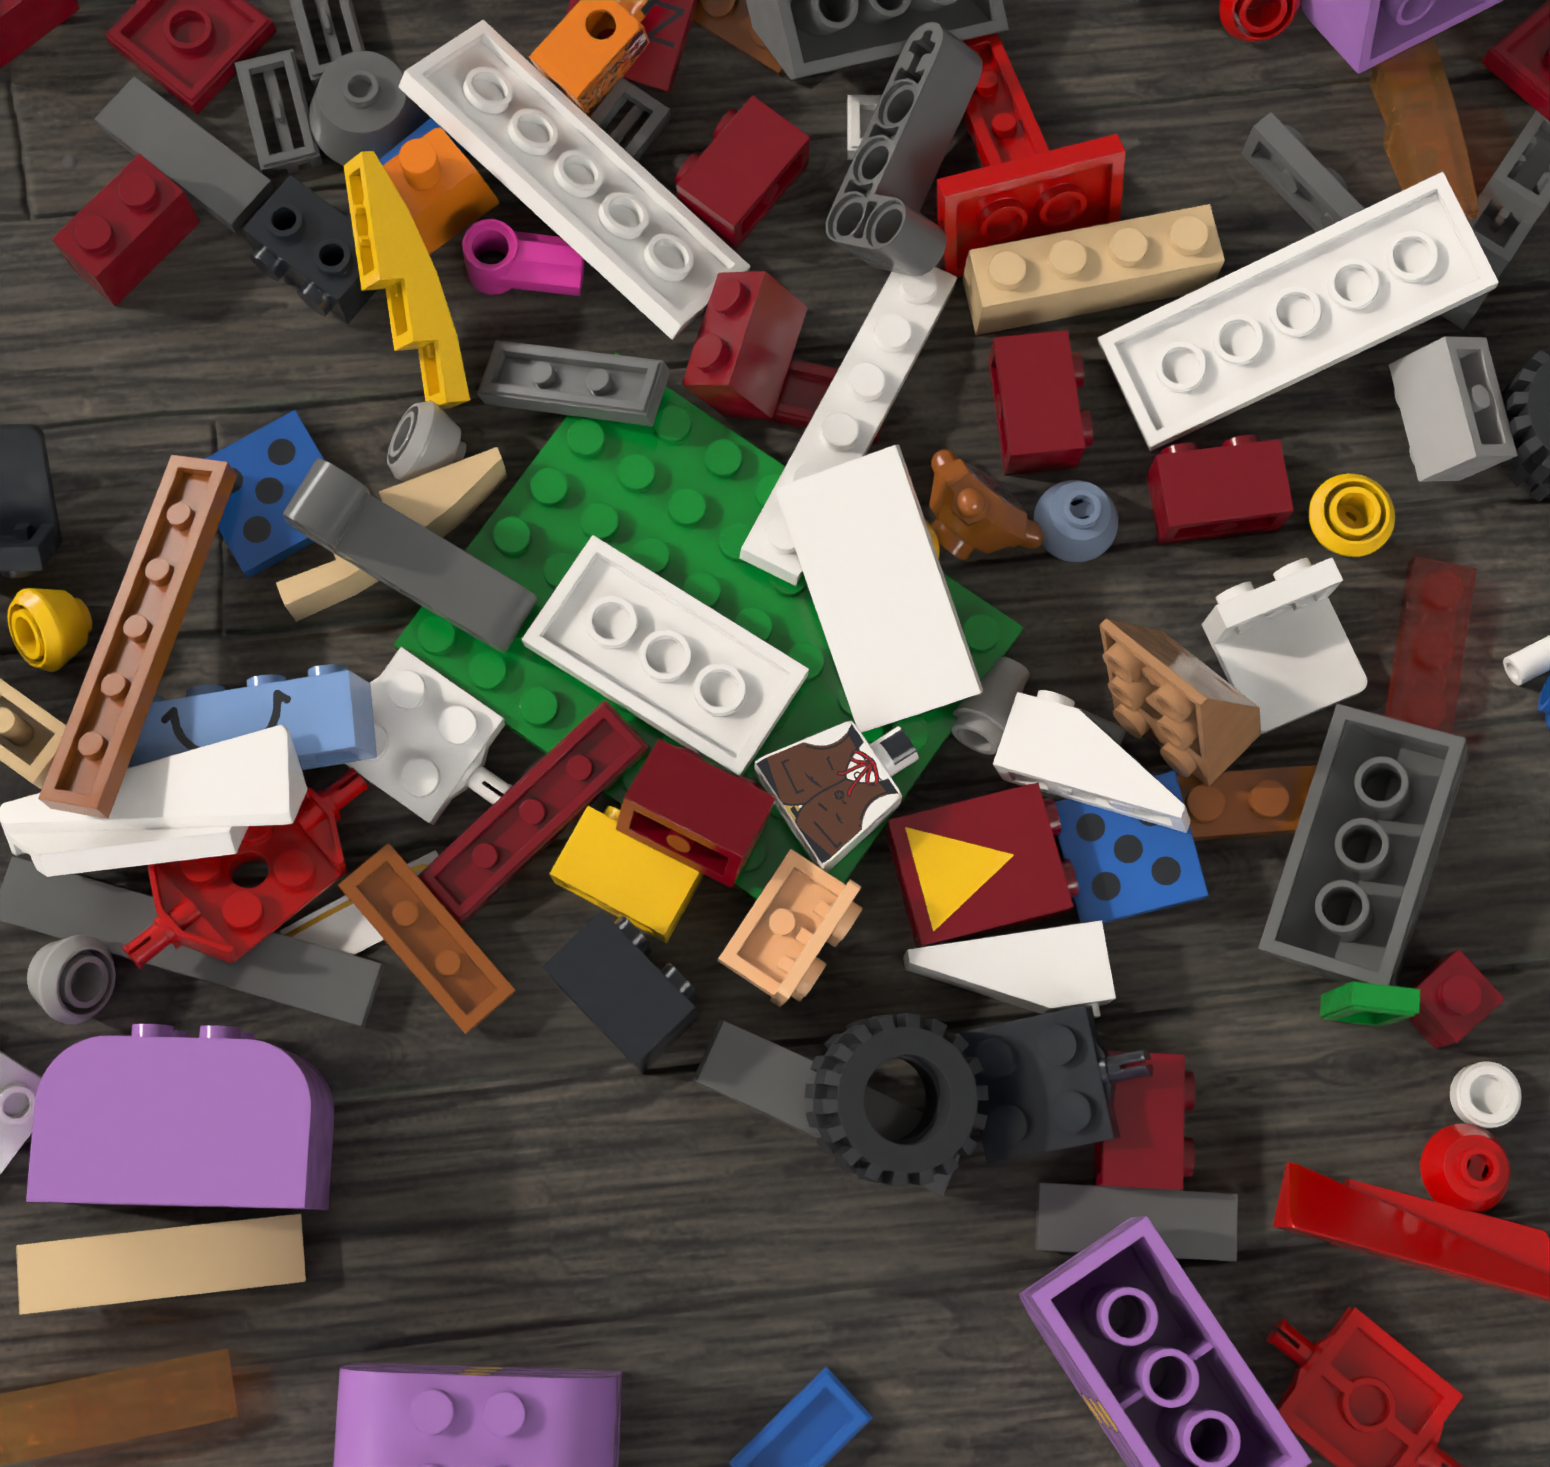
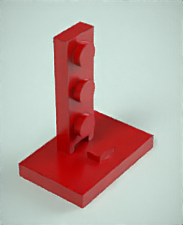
[937,33,1125,278]

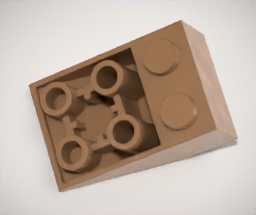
[1099,618,1261,787]

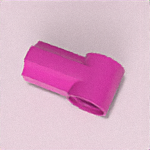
[462,219,585,296]

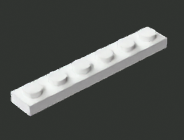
[739,267,957,586]

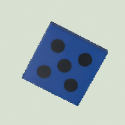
[205,410,324,579]
[1055,771,1209,924]

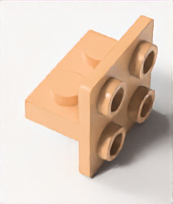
[717,849,863,1007]

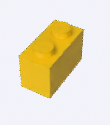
[549,806,703,944]

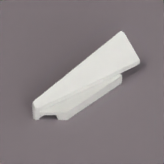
[0,725,307,877]

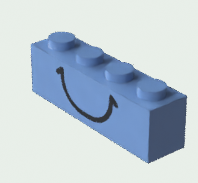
[128,664,377,770]

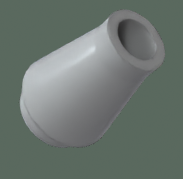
[951,657,1030,755]

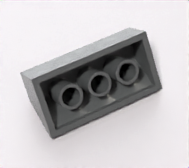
[746,0,1009,80]
[1258,704,1469,987]

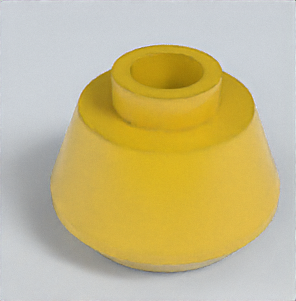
[1308,474,1395,557]
[7,588,92,672]

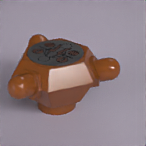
[929,449,1043,561]

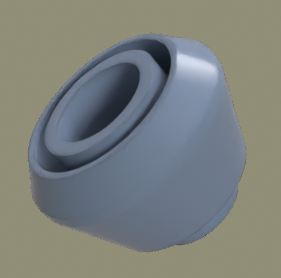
[1033,480,1118,562]

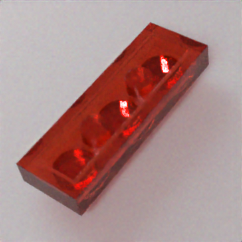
[1385,556,1477,734]

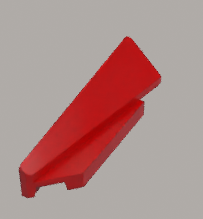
[1273,1162,1550,1303]

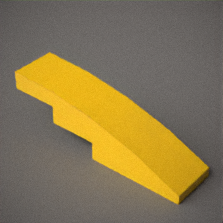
[344,151,470,409]

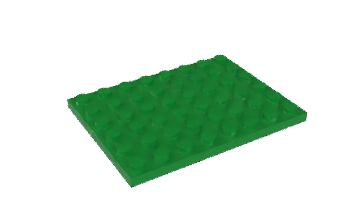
[393,353,1024,902]

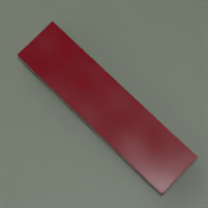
[418,700,651,924]

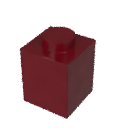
[1405,949,1505,1049]

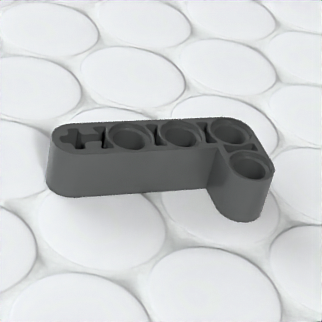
[826,22,982,276]
[282,458,538,653]

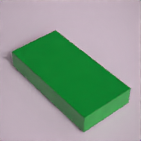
[1319,981,1421,1027]

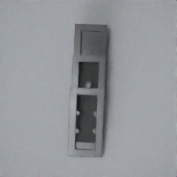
[1440,110,1550,330]
[692,1020,960,1196]

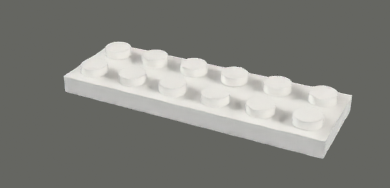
[398,20,751,340]
[1098,172,1499,452]

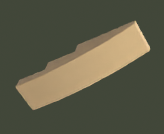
[276,447,508,622]
[16,1214,306,1315]

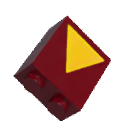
[884,782,1079,948]

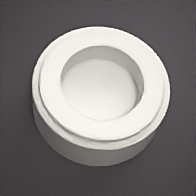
[1450,1062,1522,1129]

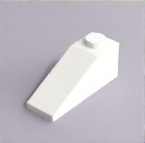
[993,690,1191,833]
[903,920,1116,1018]

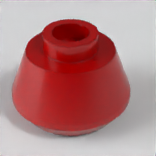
[1219,0,1301,42]
[1420,1124,1511,1213]

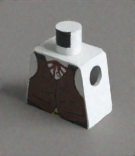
[755,721,919,872]

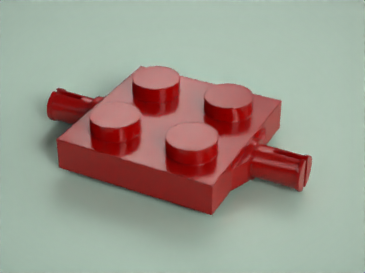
[1266,1307,1466,1467]

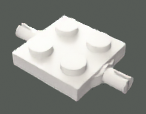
[345,647,512,825]

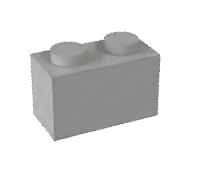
[1389,336,1518,482]

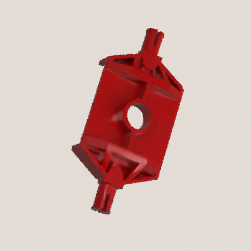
[122,767,369,969]

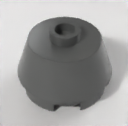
[309,51,430,166]

